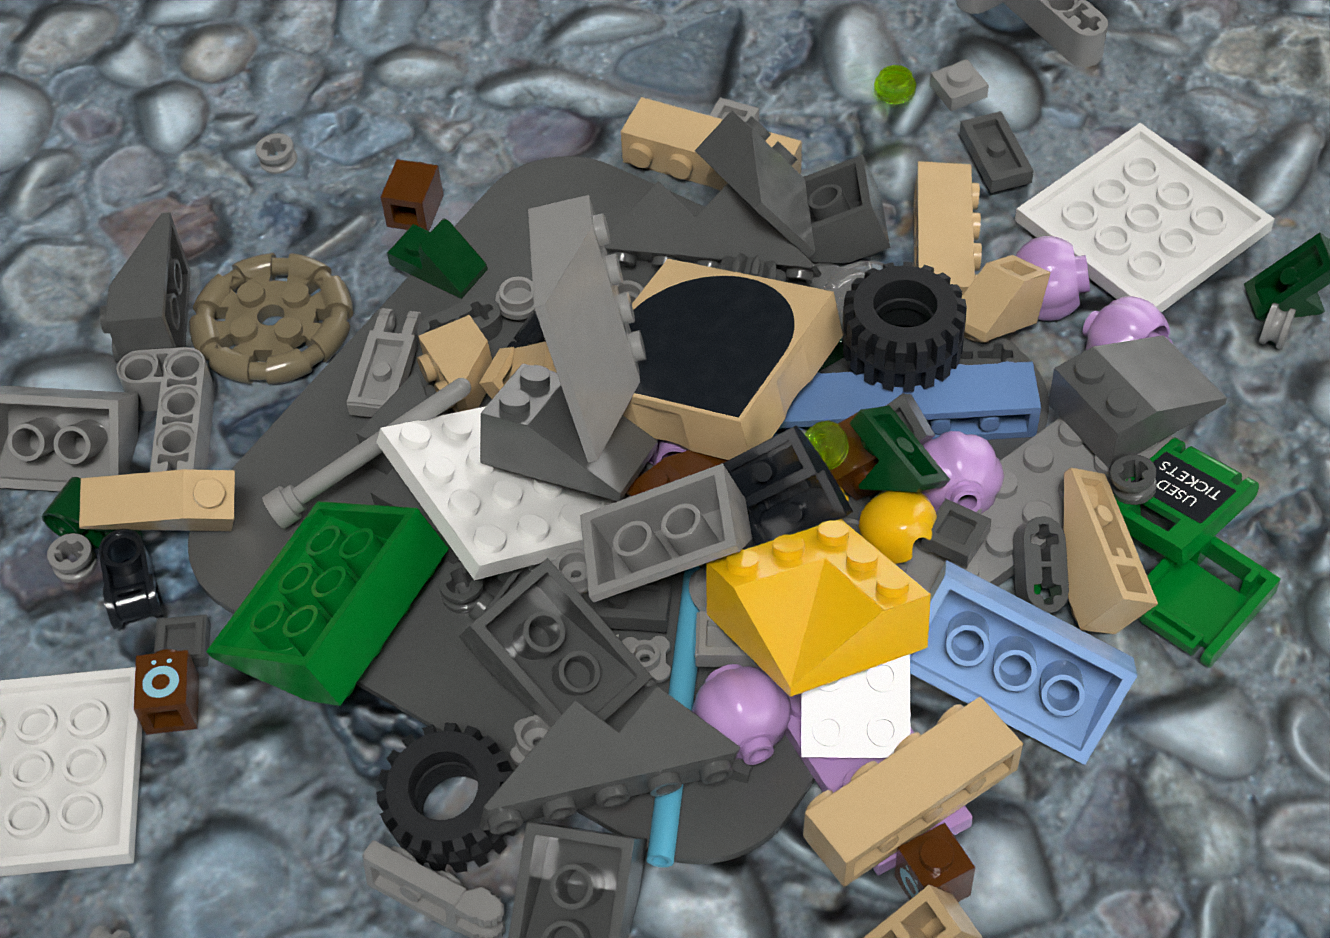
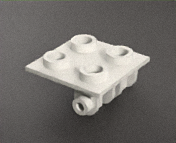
[801,654,910,758]

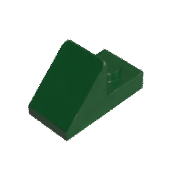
[387,218,488,299]
[1244,232,1330,322]
[849,405,951,492]

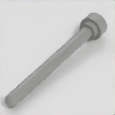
[262,378,471,529]

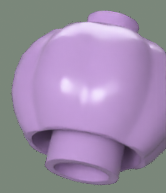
[1016,236,1090,321]
[1083,296,1173,350]
[919,431,1004,513]
[692,664,791,765]

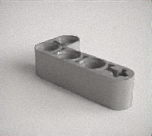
[956,0,1108,67]
[116,347,215,472]

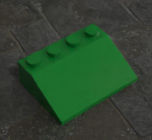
[206,501,449,706]

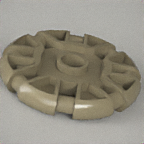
[189,253,353,385]

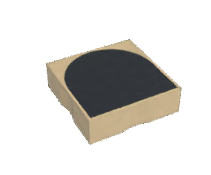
[623,259,843,460]

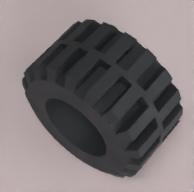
[842,262,967,392]
[376,723,517,873]

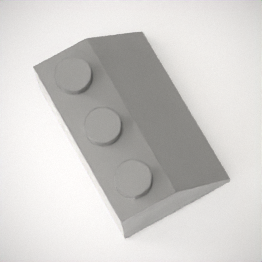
[0,386,138,491]
[580,464,752,602]

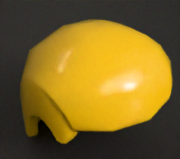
[858,491,937,564]

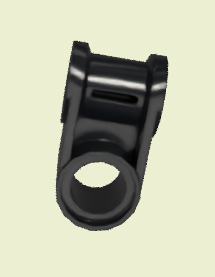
[98,529,165,629]

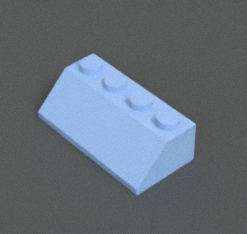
[910,560,1138,765]

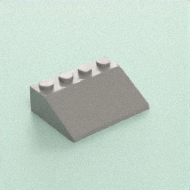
[528,195,646,463]

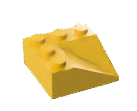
[706,519,931,697]

